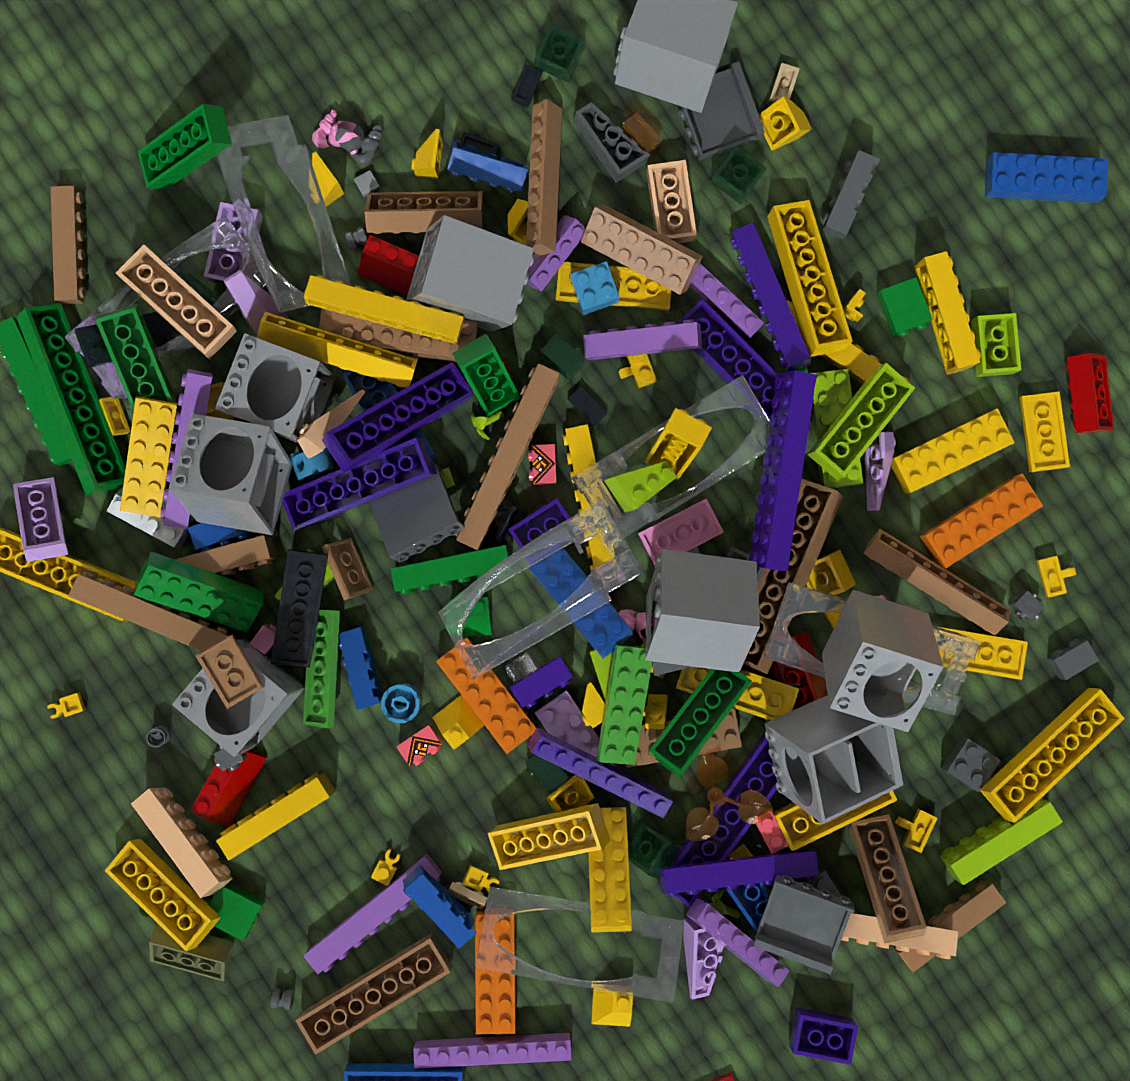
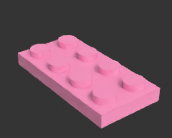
[638,499,724,566]

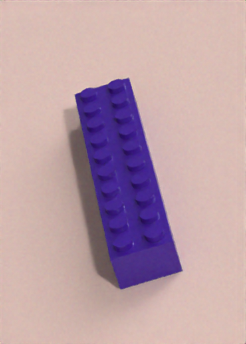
[749,370,817,571]
[657,731,777,908]

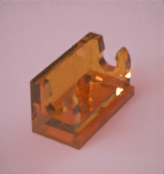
[621,112,663,154]

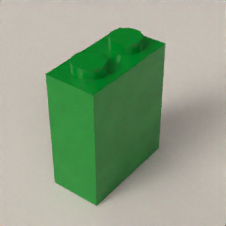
[876,277,933,337]
[207,883,265,941]

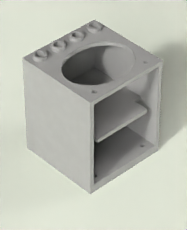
[613,0,738,113]
[406,215,535,332]
[215,333,337,444]
[169,413,292,535]
[645,549,760,672]
[822,590,943,732]
[172,638,305,757]
[765,695,903,824]

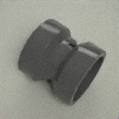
[345,226,368,251]
[146,725,171,748]
[271,988,295,1010]

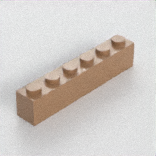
[51,186,86,304]
[894,880,1006,972]

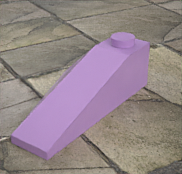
[223,270,289,338]
[864,432,896,511]
[683,918,724,999]

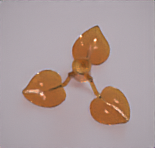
[686,753,773,841]

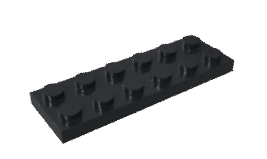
[74,312,193,368]
[271,549,328,668]

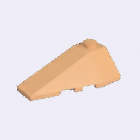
[297,390,365,459]

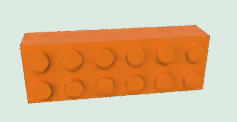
[919,474,1043,568]
[436,637,538,754]
[475,909,516,1034]

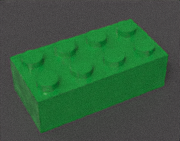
[452,334,521,417]

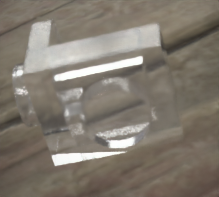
[505,651,540,683]

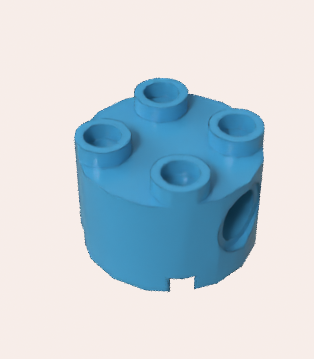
[289,447,335,481]
[381,683,422,723]

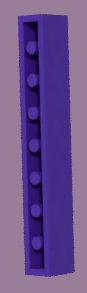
[730,223,811,372]
[527,728,673,818]
[659,849,819,897]

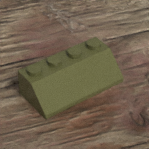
[149,924,233,982]

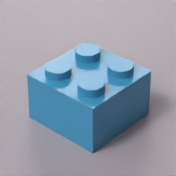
[570,261,620,315]

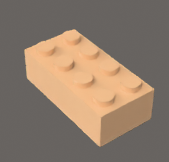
[646,160,697,243]

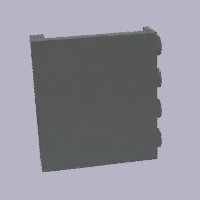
[678,61,765,161]
[370,463,465,563]
[754,875,854,974]

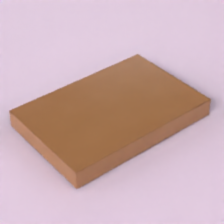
[322,537,373,600]
[195,634,264,709]

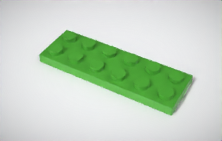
[303,609,340,728]
[596,644,652,765]

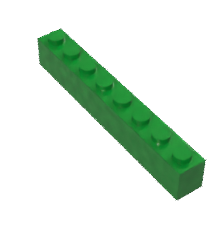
[0,317,73,467]

